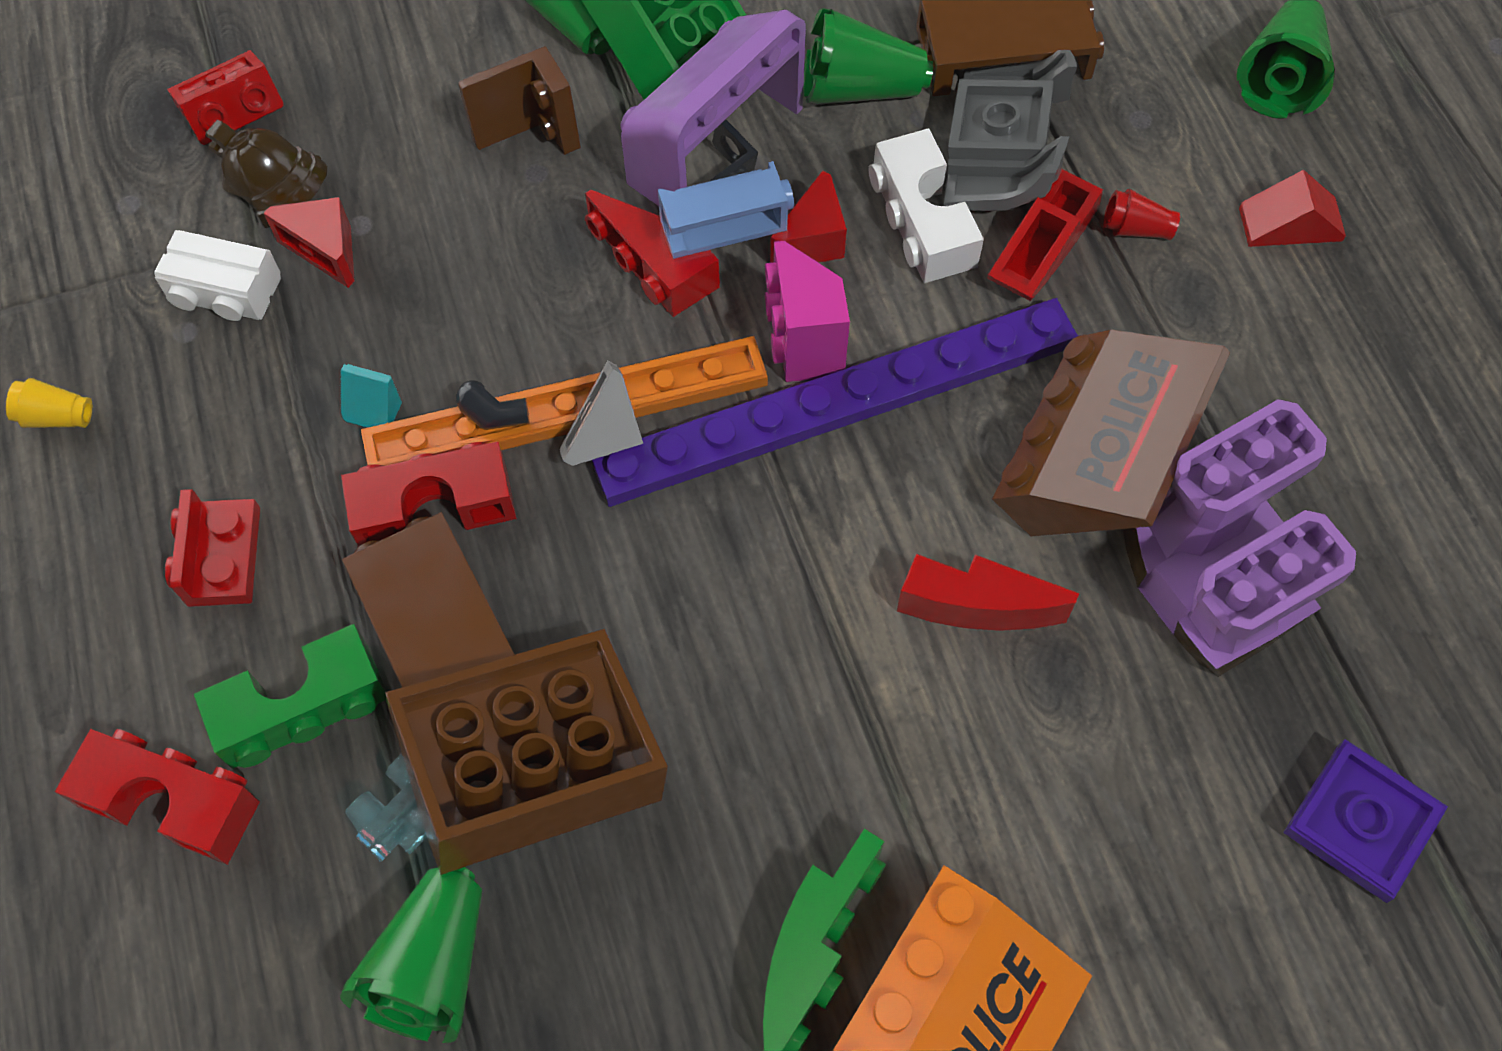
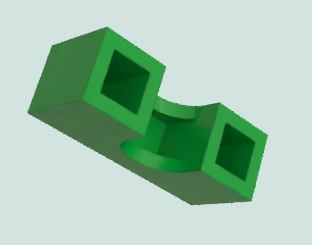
[194,624,387,769]

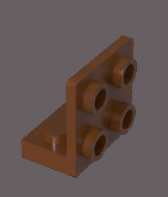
[458,46,581,155]

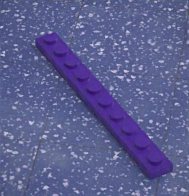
[592,298,1078,507]

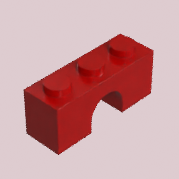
[341,441,517,547]
[55,729,260,865]

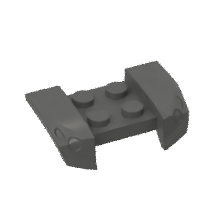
[944,50,1077,211]

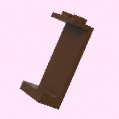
[916,0,1104,96]
[342,512,515,687]

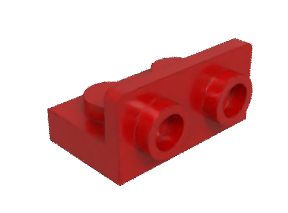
[167,50,284,145]
[165,489,260,607]

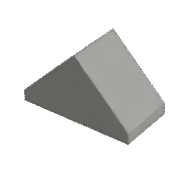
[559,360,643,466]

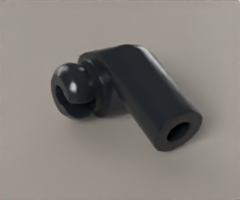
[456,380,530,430]

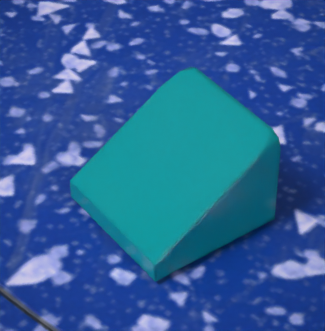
[341,364,402,428]

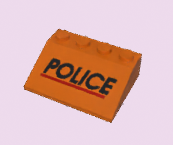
[833,865,1092,1051]

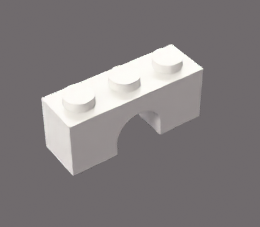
[869,128,984,283]

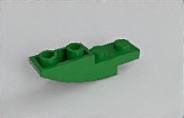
[763,828,886,1051]

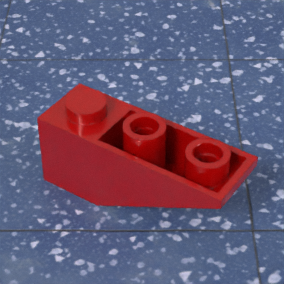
[585,190,720,317]

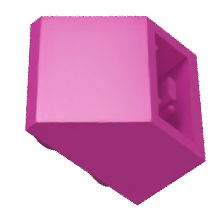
[765,241,850,382]

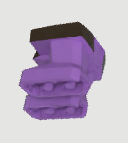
[1123,400,1356,677]

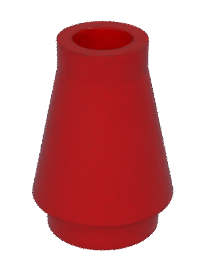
[1103,188,1180,240]

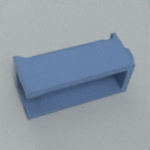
[658,161,794,259]

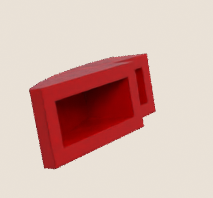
[987,169,1103,301]
[897,554,1079,631]

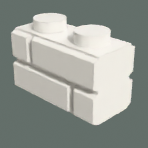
[155,230,281,321]

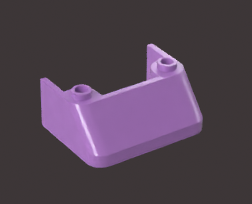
[621,10,806,206]

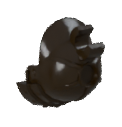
[205,120,328,228]

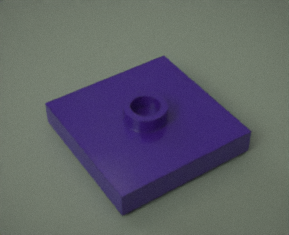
[1283,739,1448,903]

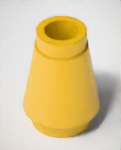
[6,378,93,428]

